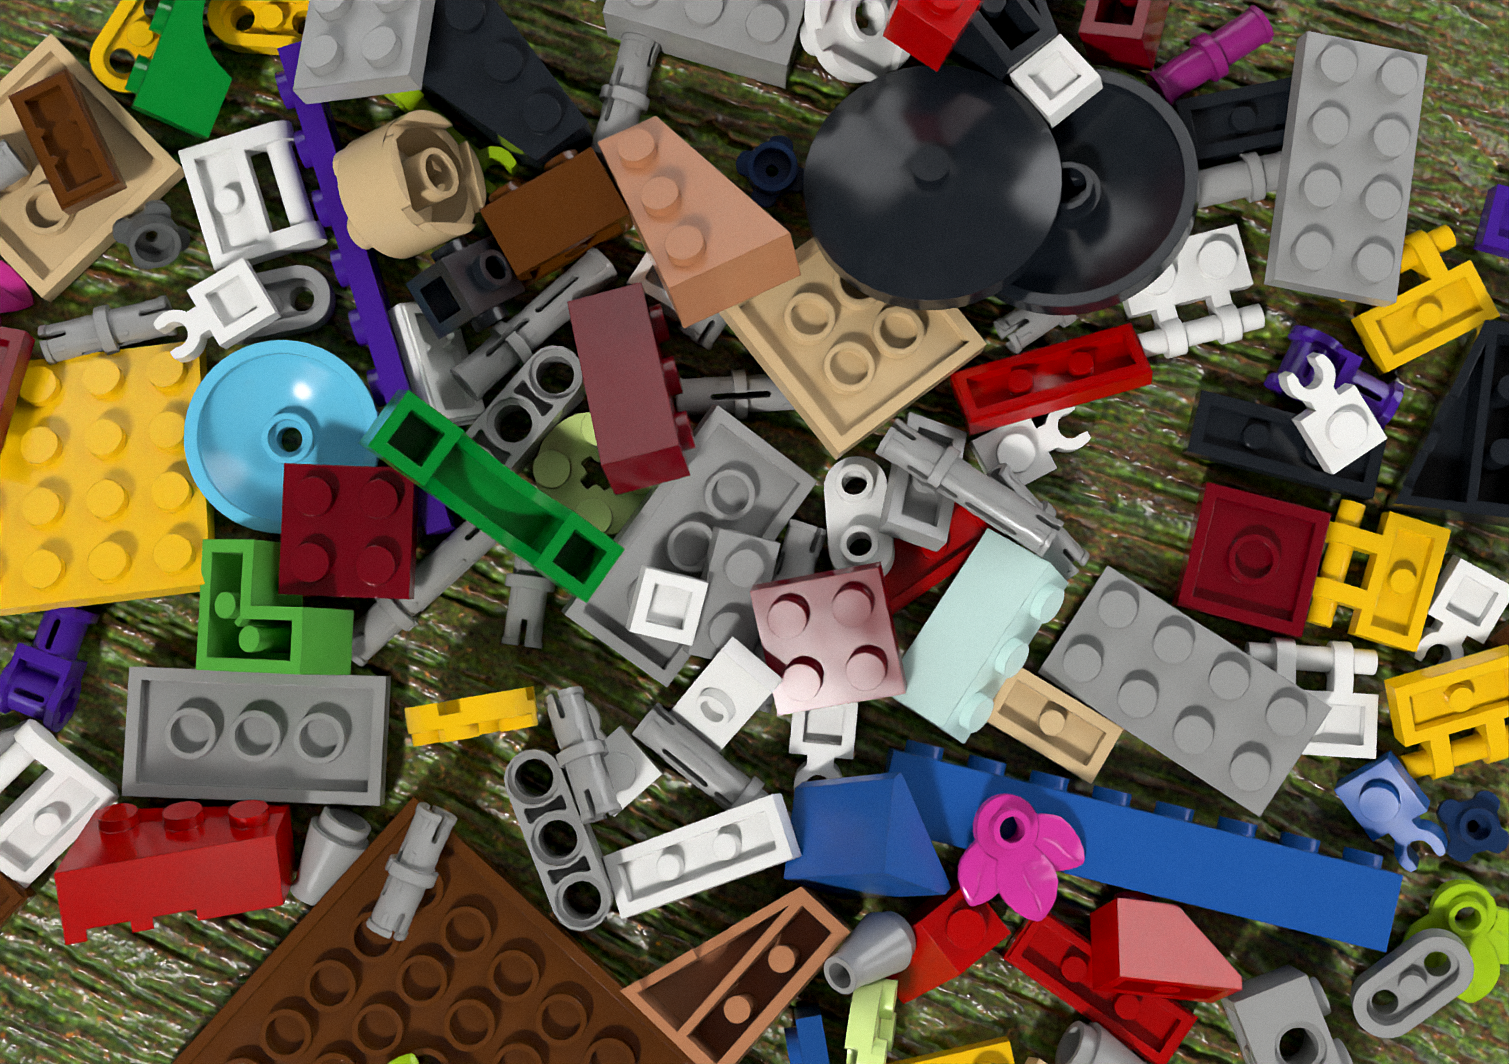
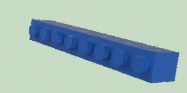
[883,739,1403,952]

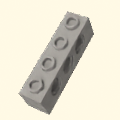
[1221,964,1353,1064]

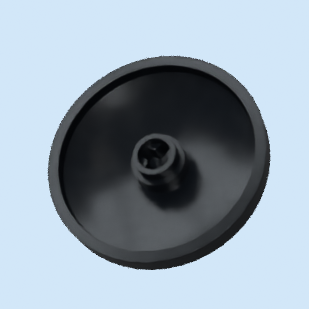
[803,65,1062,310]
[993,68,1200,316]

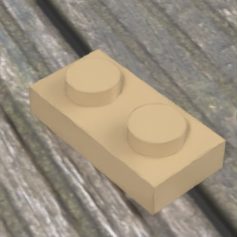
[987,668,1124,784]

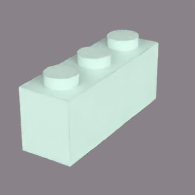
[891,528,1068,744]

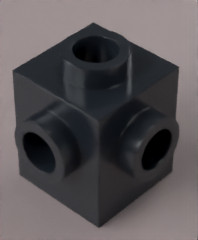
[406,234,525,340]

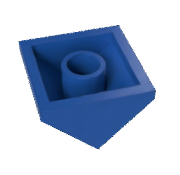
[784,772,951,900]

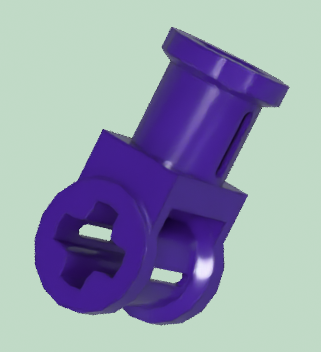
[1264,325,1405,430]
[0,606,100,733]

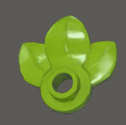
[1402,879,1509,1003]

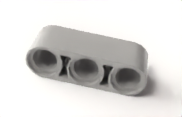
[466,345,586,475]
[504,746,614,931]

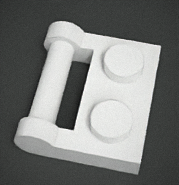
[178,120,328,272]
[0,719,119,888]

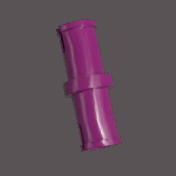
[1145,5,1274,106]

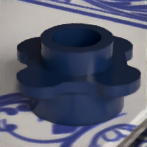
[736,135,805,209]
[1436,790,1509,862]

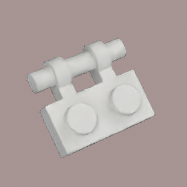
[1122,224,1265,359]
[1244,637,1379,759]

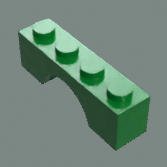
[124,0,232,140]
[359,389,625,603]

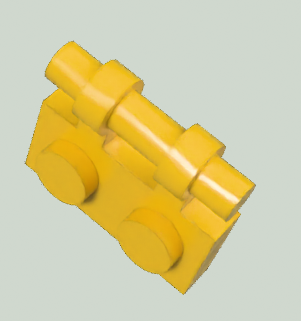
[1339,224,1500,375]
[1306,499,1451,652]
[1384,644,1509,780]

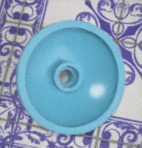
[184,340,379,534]

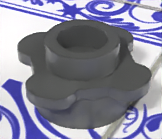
[112,200,190,269]

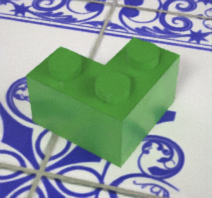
[196,539,354,675]

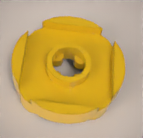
[404,686,538,747]

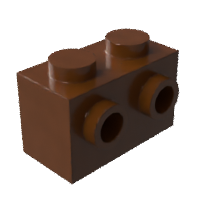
[479,147,633,288]

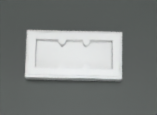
[388,302,486,426]
[669,637,783,753]

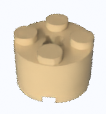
[332,110,486,259]

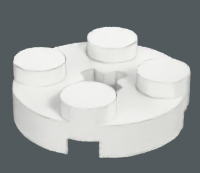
[800,0,910,83]

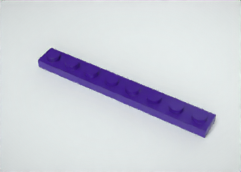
[275,41,460,538]

